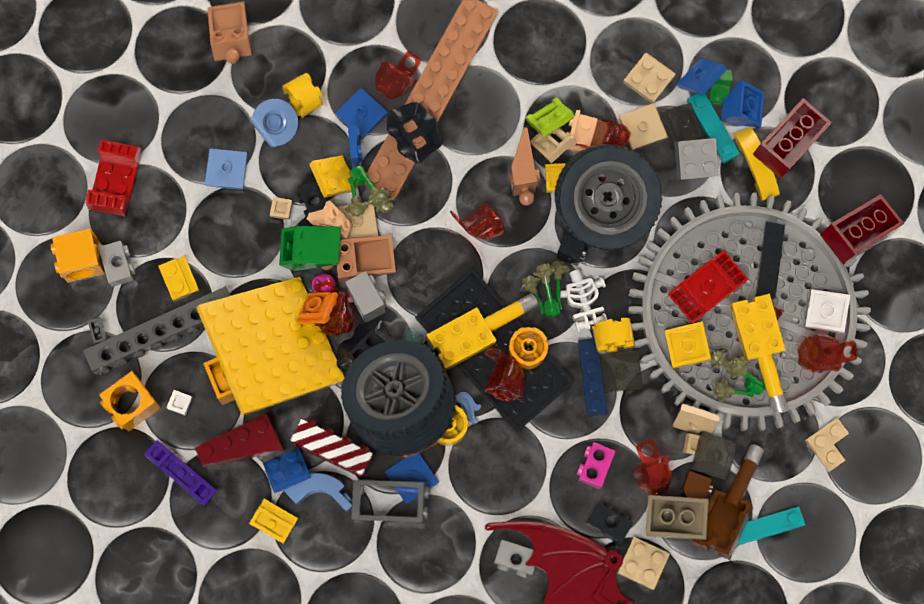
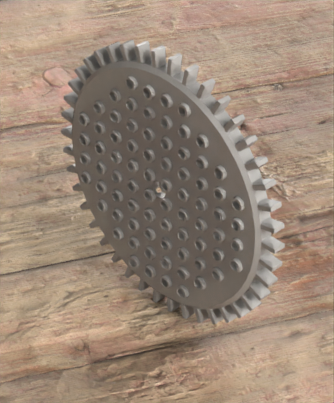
[628,193,871,431]

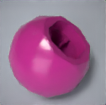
[312,273,336,293]

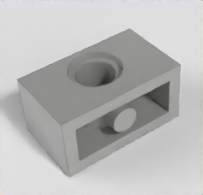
[98,241,135,287]
[494,540,535,578]

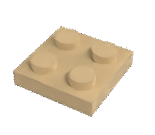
[623,53,675,104]
[617,537,670,590]

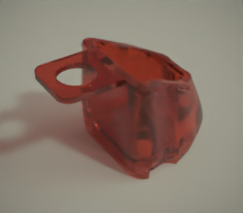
[375,51,421,99]
[575,120,631,149]
[450,202,505,240]
[314,281,354,336]
[797,333,857,372]
[485,348,525,402]
[632,439,672,495]

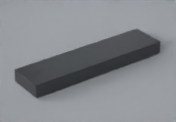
[755,222,785,300]

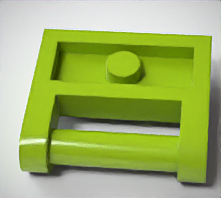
[526,97,575,137]

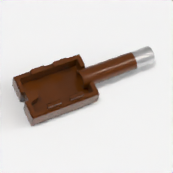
[692,444,764,560]

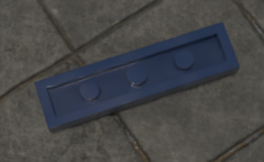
[578,338,607,417]

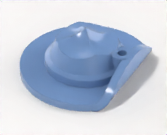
[251,99,298,147]

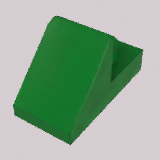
[709,70,732,105]

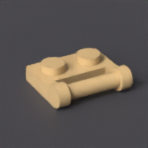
[530,127,576,163]

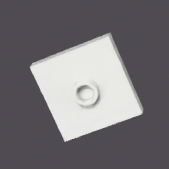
[805,289,850,333]

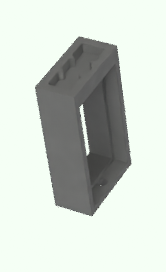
[351,480,429,523]

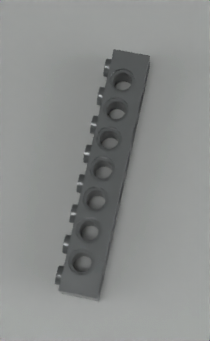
[83,286,231,375]

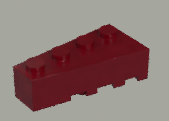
[194,414,285,468]

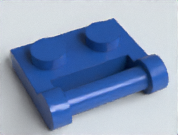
[348,125,363,168]

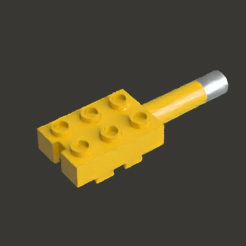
[426,293,539,371]
[729,294,788,415]

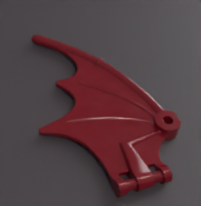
[485,521,633,604]

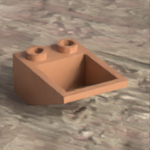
[207,2,252,64]
[510,128,540,205]
[321,235,396,283]

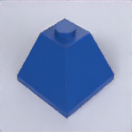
[721,80,764,128]

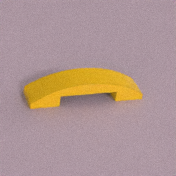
[733,127,780,201]

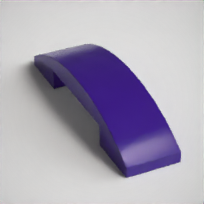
[144,440,217,506]

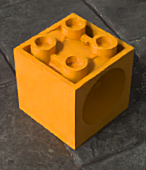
[51,228,105,282]
[203,358,235,405]
[100,371,161,431]

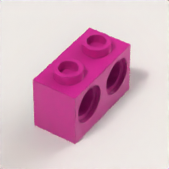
[577,442,615,489]

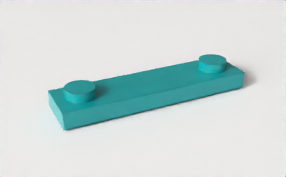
[686,93,740,164]
[737,507,805,546]

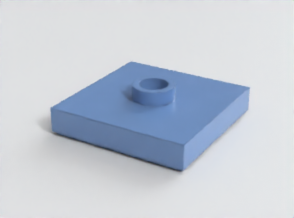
[205,149,248,190]

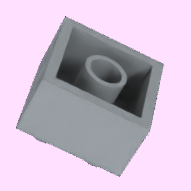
[674,138,719,180]
[345,271,387,322]

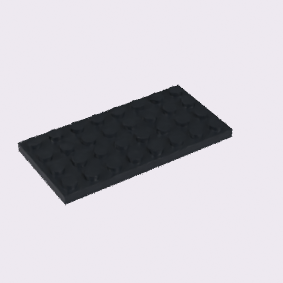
[415,268,574,433]

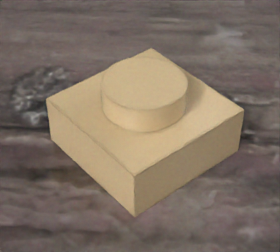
[270,197,292,220]
[683,433,707,457]

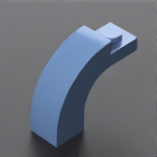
[284,473,352,513]

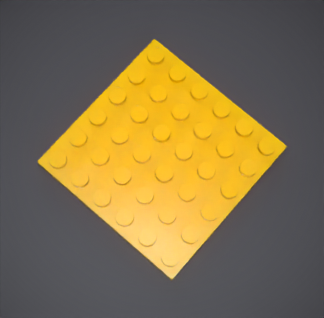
[197,277,344,415]

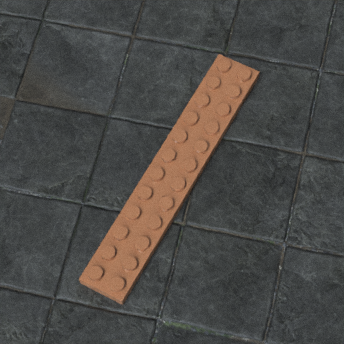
[364,0,499,201]

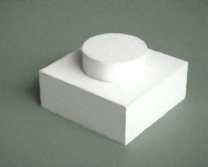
[167,390,193,416]

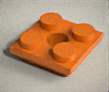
[297,292,338,325]

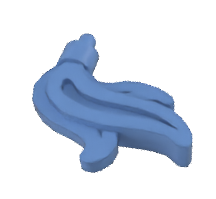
[455,392,481,424]

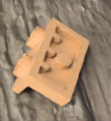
[566,110,597,153]
[307,201,352,240]

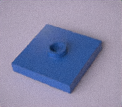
[676,58,727,95]
[335,88,388,140]
[385,454,439,505]

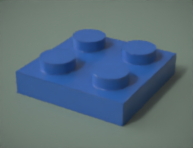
[263,448,311,494]

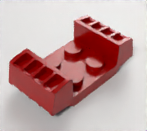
[85,140,141,216]
[668,250,749,324]

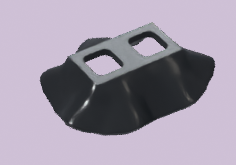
[387,102,443,164]
[336,319,395,372]

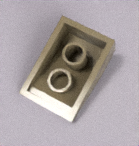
[646,495,708,540]

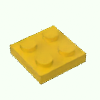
[309,155,357,198]
[665,321,712,369]

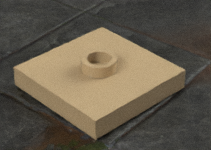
[619,103,667,150]
[336,202,378,240]
[672,404,720,438]

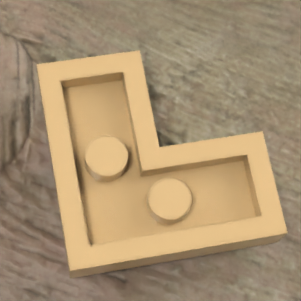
[805,418,849,472]

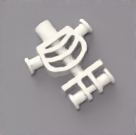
[561,269,607,332]

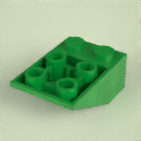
[279,226,341,271]

